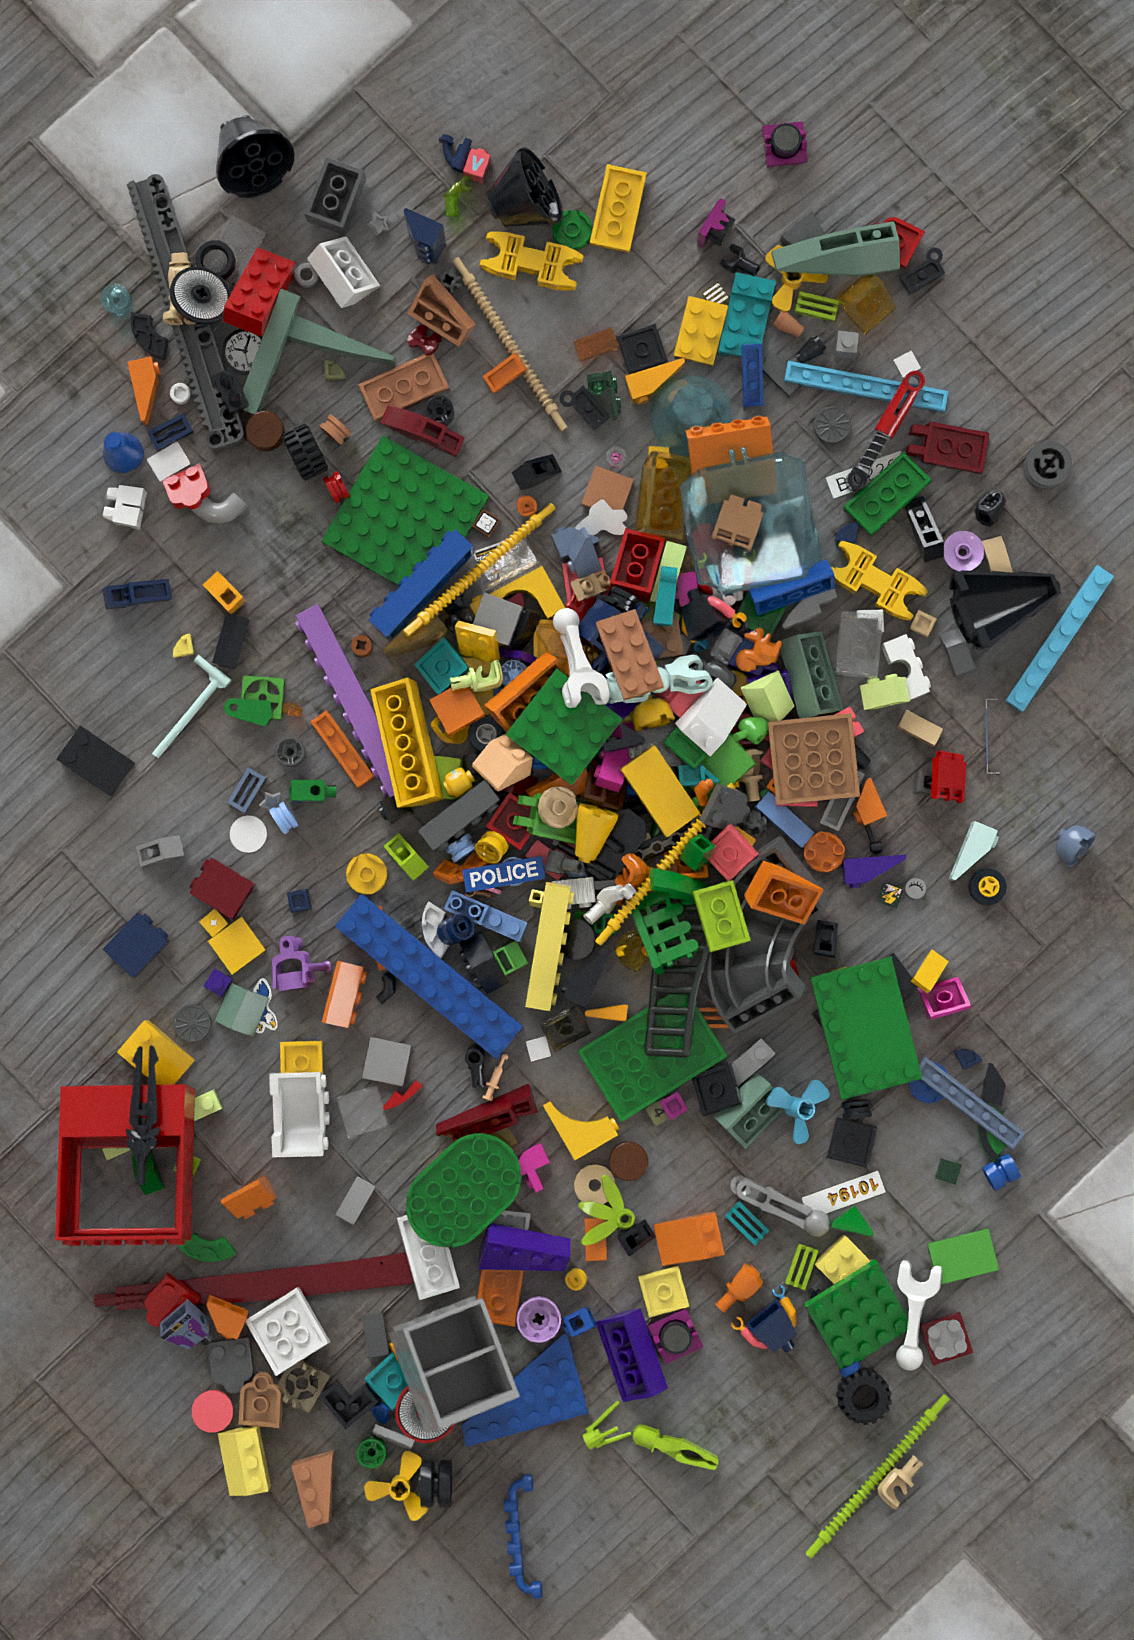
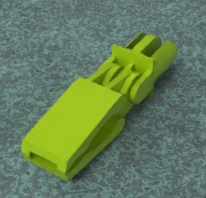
[632,1424,718,1470]

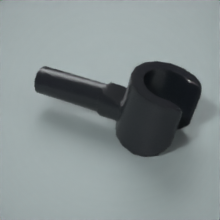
[865,825,883,854]

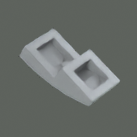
[335,1176,376,1226]

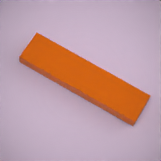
[310,710,375,789]

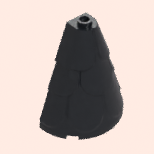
[949,570,1061,650]

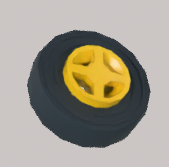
[969,868,1007,906]

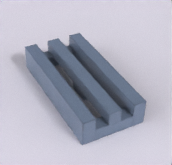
[227,767,267,814]

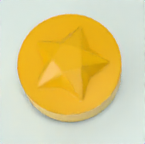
[565,1268,587,1291]

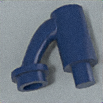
[439,134,472,173]

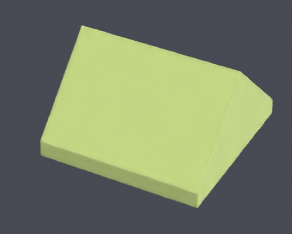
[740,671,794,722]

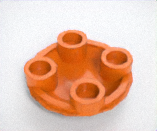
[804,831,845,873]

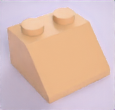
[472,734,533,791]

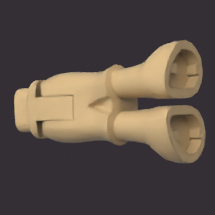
[163,252,196,325]

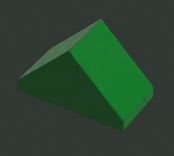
[132,1151,165,1195]

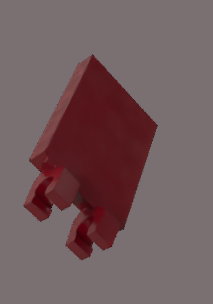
[906,421,990,474]

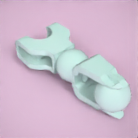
[606,655,713,704]

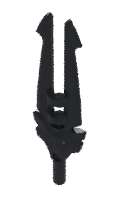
[126,1045,160,1185]

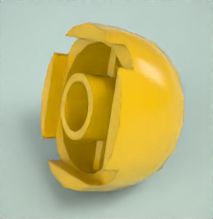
[632,695,675,732]

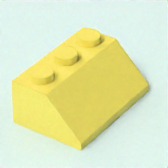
[217,1426,271,1496]

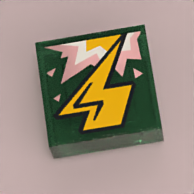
[877,882,904,908]

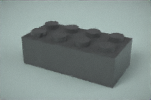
[418,780,501,853]

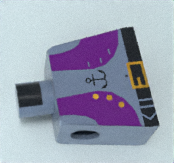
[160,1299,213,1349]

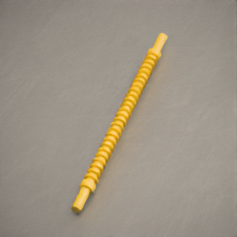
[403,503,556,637]
[595,783,736,946]

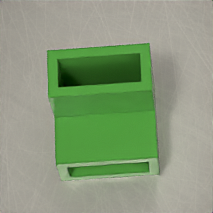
[493,941,528,975]

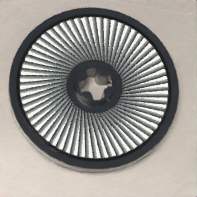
[170,267,231,324]

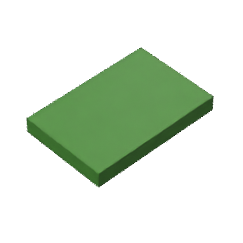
[927,1228,999,1284]

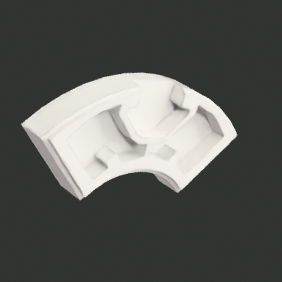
[422,901,450,958]

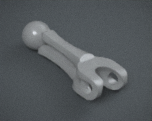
[730,1175,830,1237]

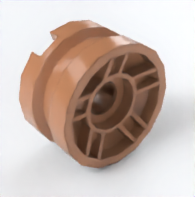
[319,414,351,446]

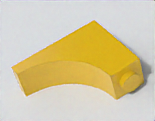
[543,1101,619,1160]

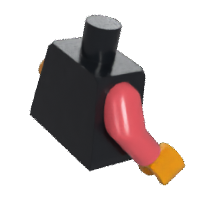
[681,588,747,652]

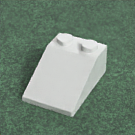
[675,678,747,756]

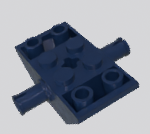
[578,599,665,673]

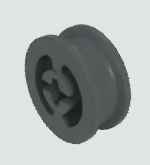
[1024,441,1072,489]

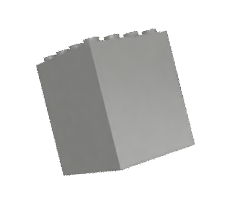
[389,1296,520,1431]

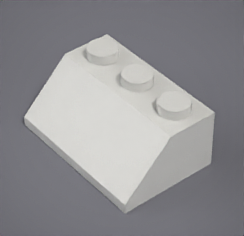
[307,236,380,308]

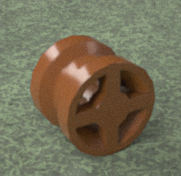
[351,635,373,657]

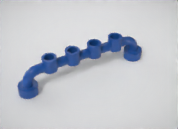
[504,1474,542,1599]

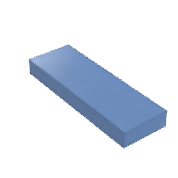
[754,791,815,849]

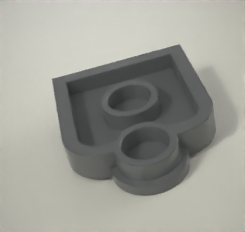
[699,783,750,830]
[207,1336,254,1393]

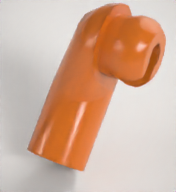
[694,779,714,806]

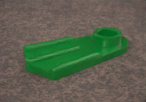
[224,698,273,726]

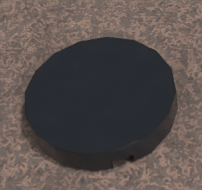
[560,918,597,960]

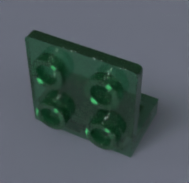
[586,371,621,420]

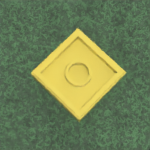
[638,1265,690,1318]

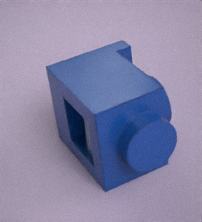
[563,1307,598,1338]

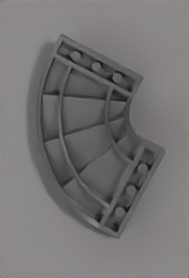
[707,836,829,1034]

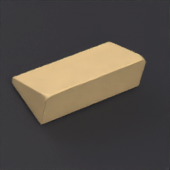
[897,709,943,747]

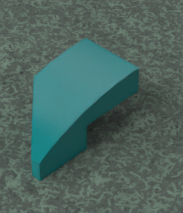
[678,764,719,787]

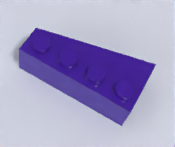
[478,1223,571,1271]

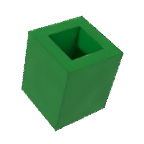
[680,834,716,871]

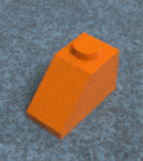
[853,778,887,827]
[207,1295,248,1340]

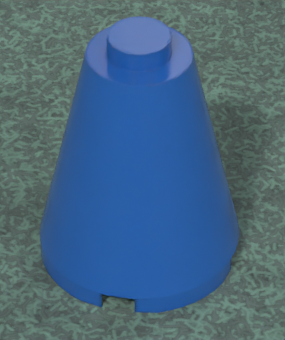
[102,432,144,473]

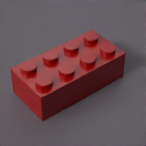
[223,247,295,337]

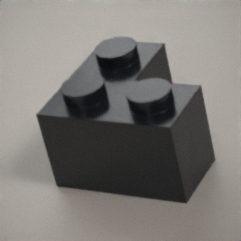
[459,931,509,994]
[319,1379,380,1430]

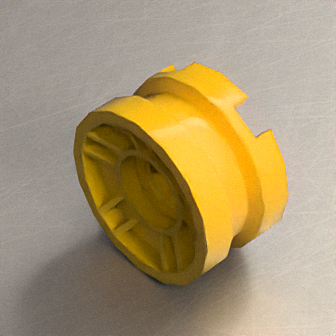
[475,831,508,864]

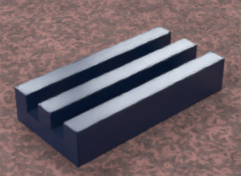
[147,413,194,451]

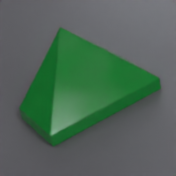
[830,1206,874,1237]

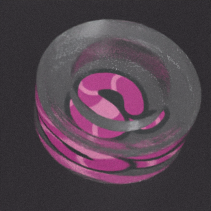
[606,446,627,468]

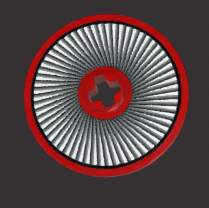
[395,1386,456,1443]

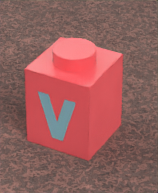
[463,148,491,184]

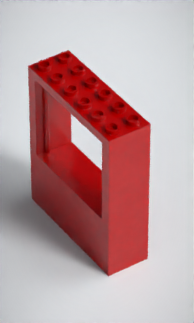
[55,1084,195,1246]

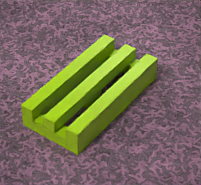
[794,291,839,322]
[785,1243,819,1290]

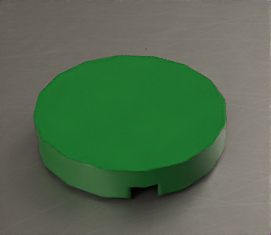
[552,210,592,251]

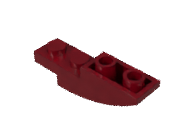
[380,405,465,457]

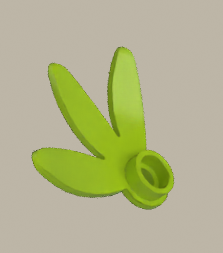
[578,1174,635,1246]

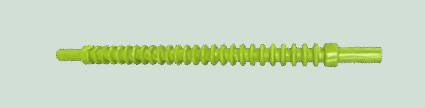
[806,1394,950,1559]

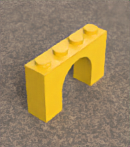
[469,565,565,647]

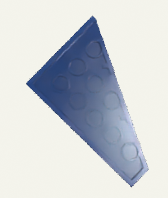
[461,1333,588,1447]

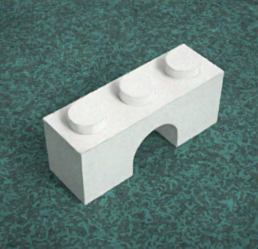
[881,634,931,700]

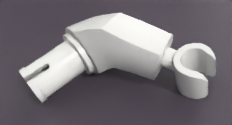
[583,883,637,925]

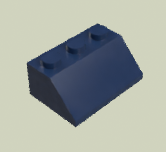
[404,208,446,265]

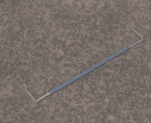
[985,698,999,774]

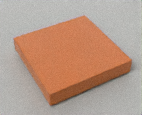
[429,687,485,736]

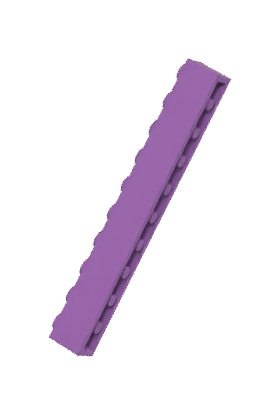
[295,604,394,797]

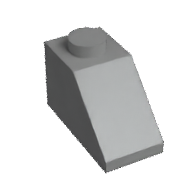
[136,835,184,867]

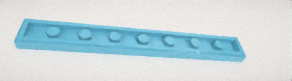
[784,361,949,413]

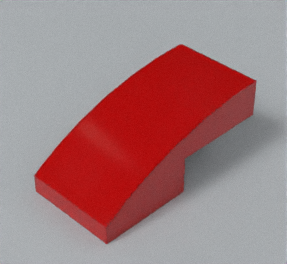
[382,1080,423,1110]

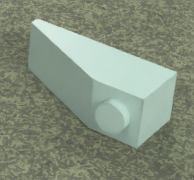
[948,821,999,881]

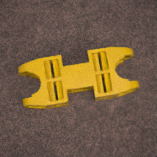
[479,232,584,291]
[830,541,928,621]

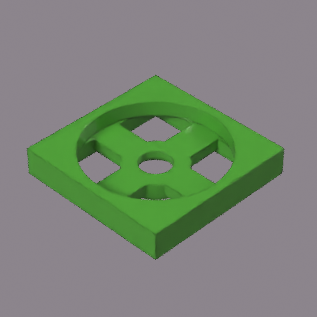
[241,675,285,720]

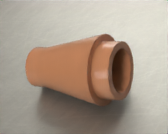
[773,311,804,338]

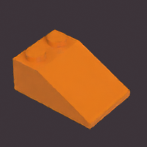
[744,861,824,925]
[220,1175,277,1219]
[653,1211,725,1266]

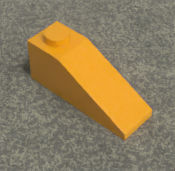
[625,358,685,405]

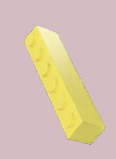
[525,882,574,1011]

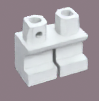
[103,485,147,530]

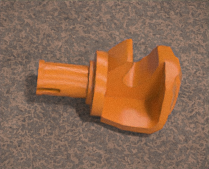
[614,853,649,906]
[715,1263,763,1313]

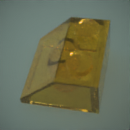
[837,274,896,335]

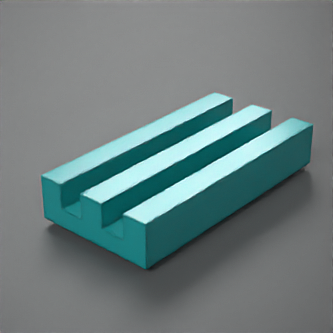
[725,1201,769,1245]

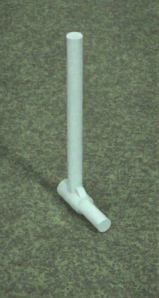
[152,655,232,759]

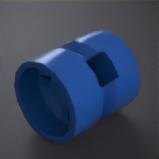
[982,1153,1021,1191]

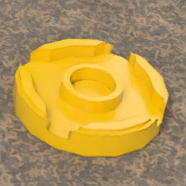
[346,853,388,895]

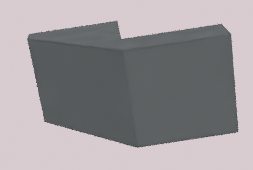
[939,628,976,678]

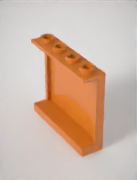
[685,416,777,506]

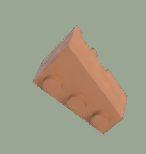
[292,1450,335,1528]

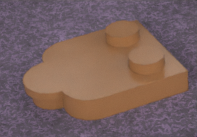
[239,1372,283,1428]

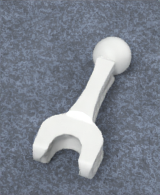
[553,608,610,708]
[896,1260,942,1371]

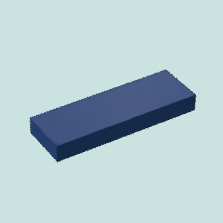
[741,343,764,407]

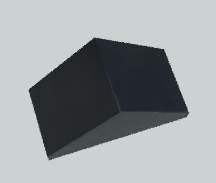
[617,1219,656,1257]

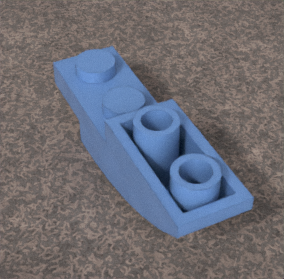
[444,890,529,943]

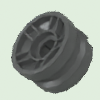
[275,737,306,767]

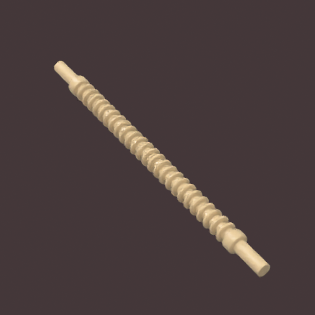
[452,257,568,432]

